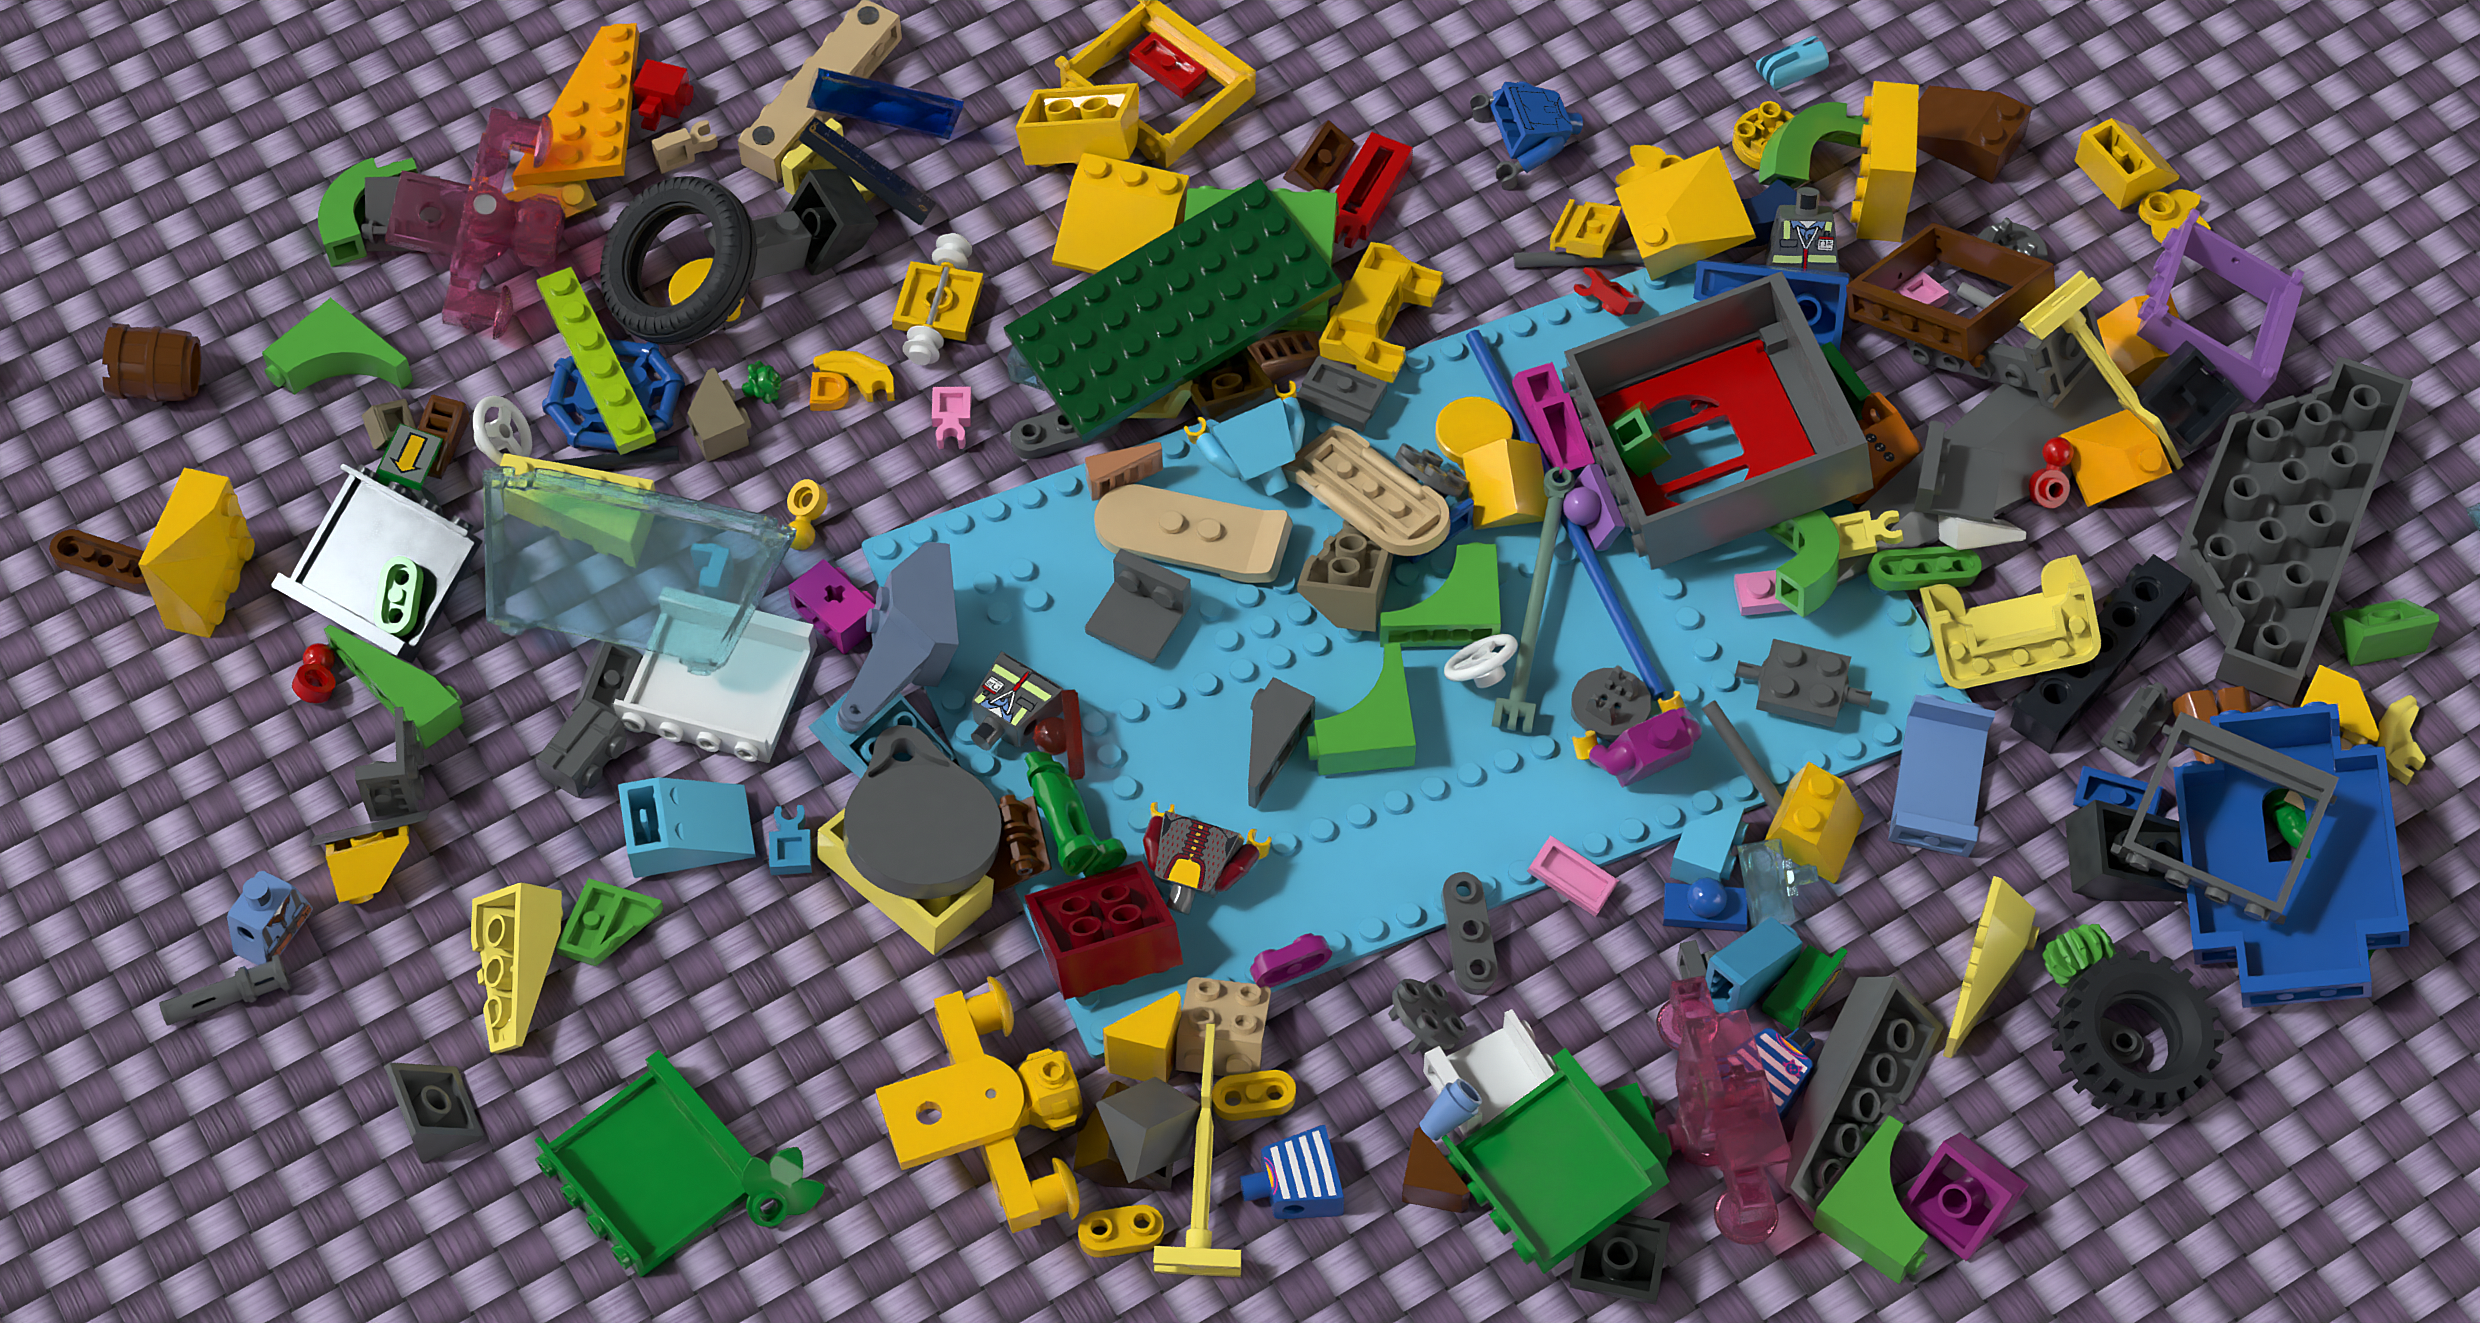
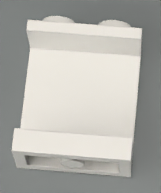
[1423,1009,1557,1138]

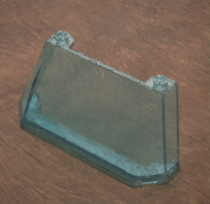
[482,466,797,676]

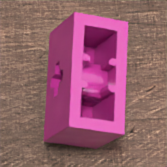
[788,559,876,655]

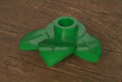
[741,1147,825,1227]

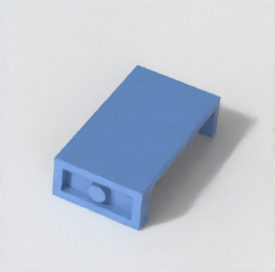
[1888,694,1995,858]

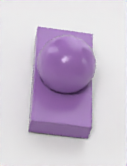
[1563,464,1626,550]

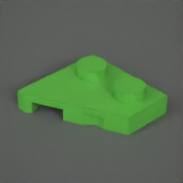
[556,878,663,966]

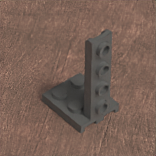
[1906,301,2106,409]

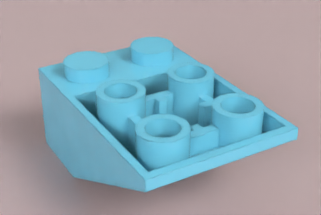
[808,690,956,778]
[618,777,756,878]

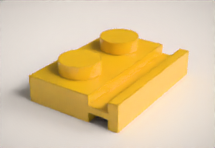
[1550,199,1622,258]

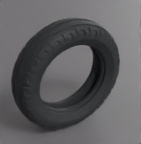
[600,176,757,345]

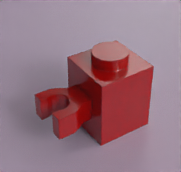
[633,59,694,132]

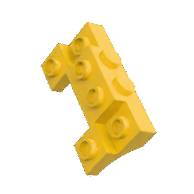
[1319,242,1444,383]

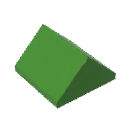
[2330,598,2439,667]

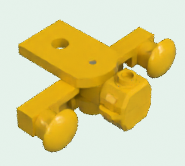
[875,976,1083,1233]

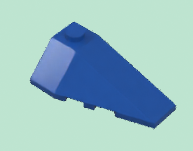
[1693,260,1850,352]

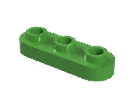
[1867,546,1982,591]

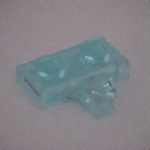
[1737,838,1819,927]

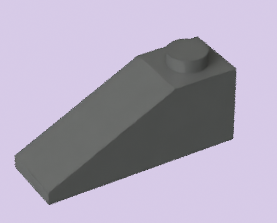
[1248,677,1315,809]

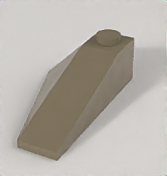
[1297,519,1394,632]

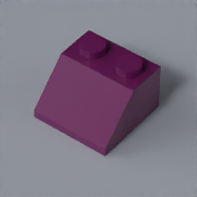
[1900,1132,2029,1261]

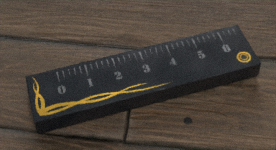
[798,117,936,225]

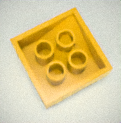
[1850,81,1919,242]
[138,467,255,638]

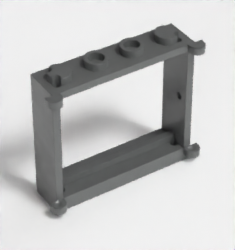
[2110,712,2339,925]

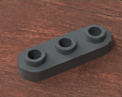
[1010,410,1121,459]
[1441,872,1498,995]

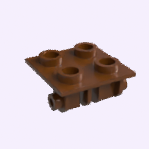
[985,795,1052,895]

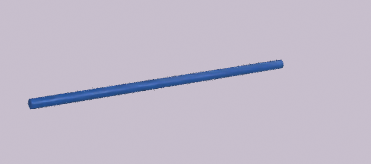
[1466,330,1668,701]

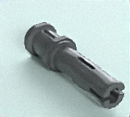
[159,954,291,1026]

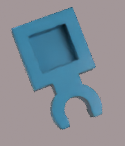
[769,805,812,875]

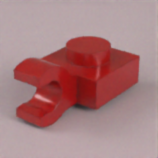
[1573,267,1645,317]

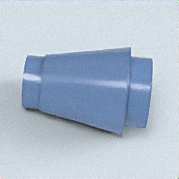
[1419,1079,1482,1141]

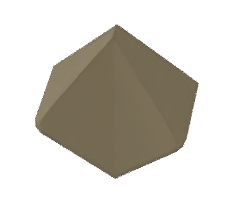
[361,399,417,449]

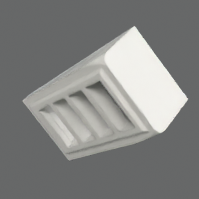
[1938,515,2026,550]

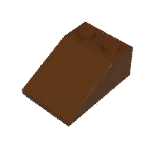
[1917,85,2032,184]

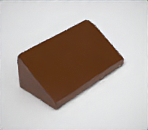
[1283,120,1355,192]

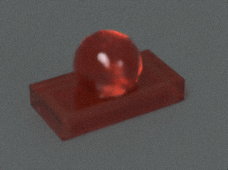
[1033,689,1085,780]

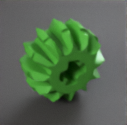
[2042,924,2116,988]

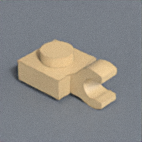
[651,120,718,174]

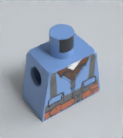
[227,870,313,965]

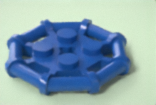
[542,335,685,451]

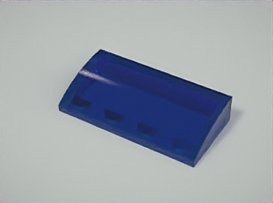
[806,67,964,140]

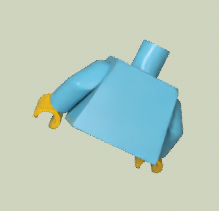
[1184,381,1305,496]

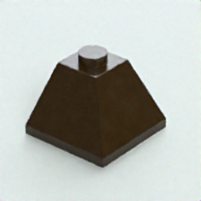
[1073,1081,1174,1191]

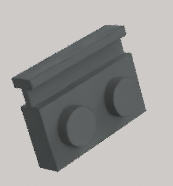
[1296,355,1387,432]

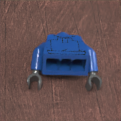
[1470,81,1583,190]

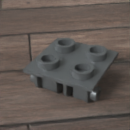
[362,176,441,252]

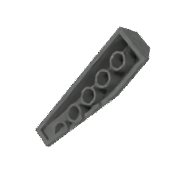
[1784,977,1943,1212]

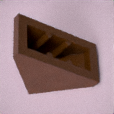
[1402,1127,1470,1213]

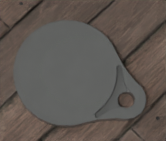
[843,725,1001,899]

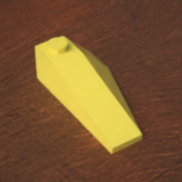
[471,882,563,1054]

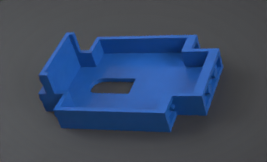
[2173,701,2409,1008]

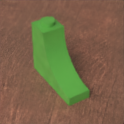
[262,297,413,395]
[1380,542,1501,647]
[1307,642,1416,775]
[1813,1115,1929,1285]

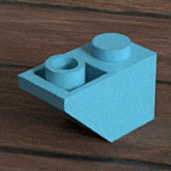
[1670,803,1749,884]

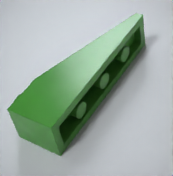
[324,625,464,750]

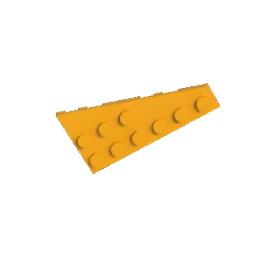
[511,23,640,187]

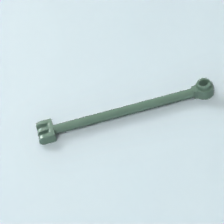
[1492,466,1575,733]

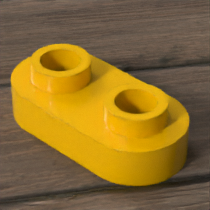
[1212,1070,1296,1121]
[1078,1204,1164,1258]

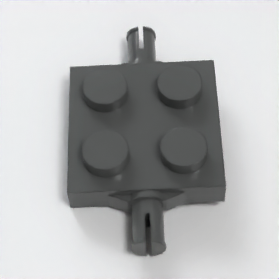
[1735,639,1872,728]

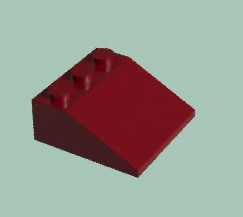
[1024,860,1184,1000]

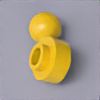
[784,479,828,551]

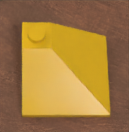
[1615,146,1756,280]

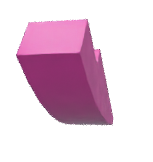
[1512,362,1595,476]

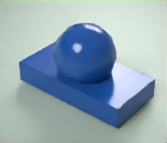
[1663,877,1748,931]

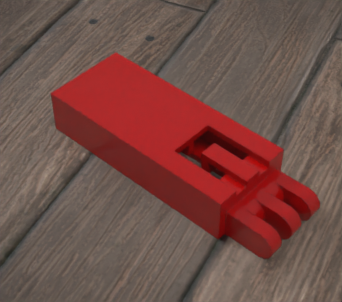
[1334,132,1413,249]

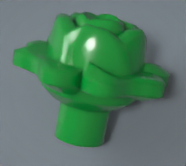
[742,360,781,404]

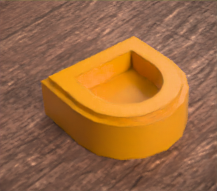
[809,372,850,411]

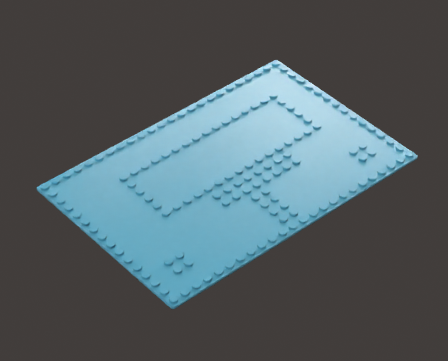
[862,259,1973,1059]

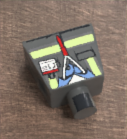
[1765,187,1839,272]
[971,651,1065,751]

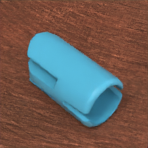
[1756,36,1829,91]

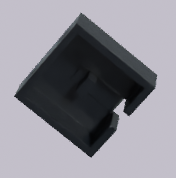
[2135,340,2246,453]

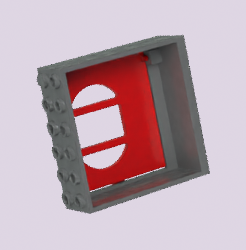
[1561,271,1874,570]

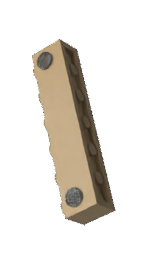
[738,0,902,183]

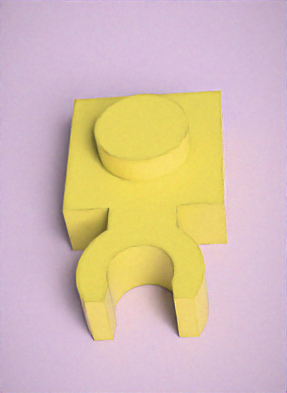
[1830,510,1903,559]

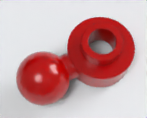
[2029,437,2074,508]
[292,643,336,704]

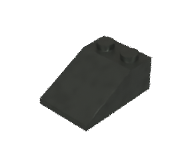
[2065,800,2188,902]

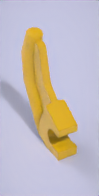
[813,350,895,402]

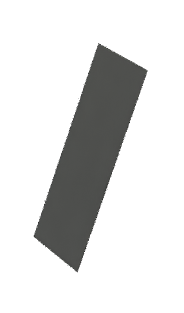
[309,809,430,847]

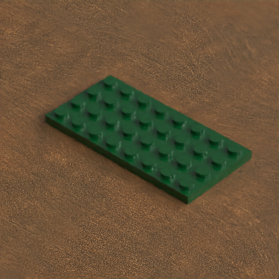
[1003,178,1343,443]

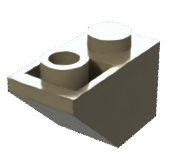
[687,368,751,462]

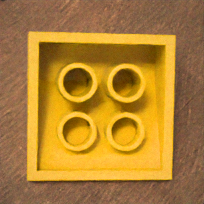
[1052,152,1190,274]

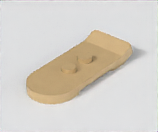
[1281,426,1451,556]
[1094,484,1293,583]

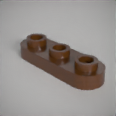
[49,529,149,593]

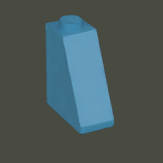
[1701,916,1803,1024]

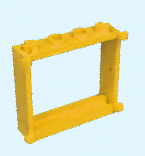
[1055,0,1256,169]

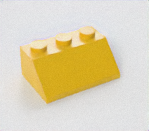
[1015,83,1139,167]

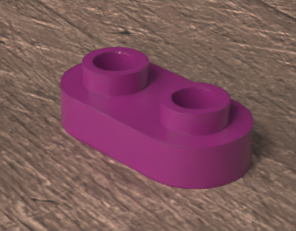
[1250,933,1332,988]

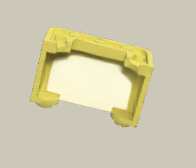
[1920,555,2101,689]

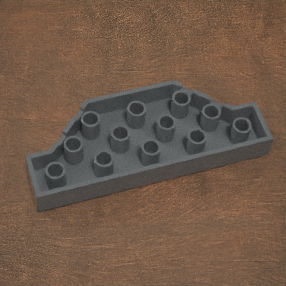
[2175,356,2413,705]

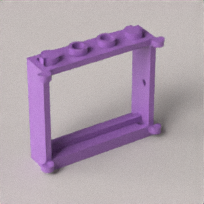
[2136,208,2304,403]

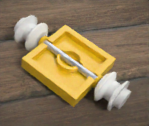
[892,233,984,365]

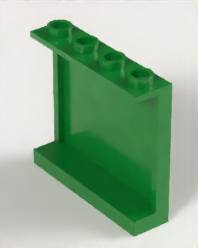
[1441,1048,1670,1274]
[534,1050,752,1278]

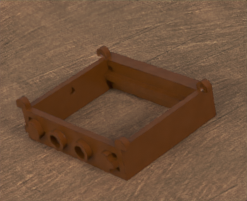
[1846,222,2055,368]

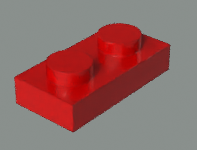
[1129,32,1207,99]

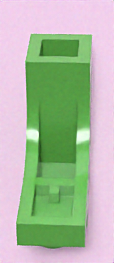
[1759,102,1868,189]
[318,157,419,267]
[1765,509,1840,618]

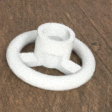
[473,395,532,465]
[1444,634,1518,688]

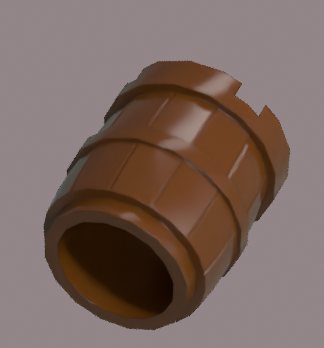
[102,323,202,402]

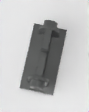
[2100,682,2173,764]

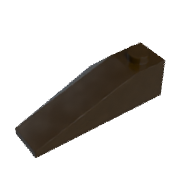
[1190,347,1277,423]

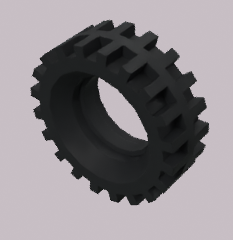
[2051,950,2224,1120]

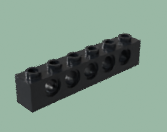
[2010,554,2193,754]

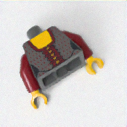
[1143,802,1272,915]

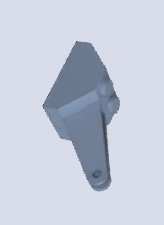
[836,542,959,732]

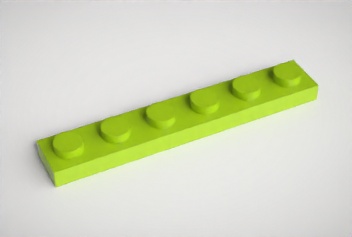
[536,267,656,455]

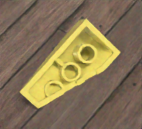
[1943,876,2040,1058]

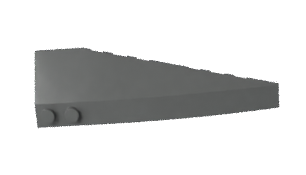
[1836,364,2125,587]

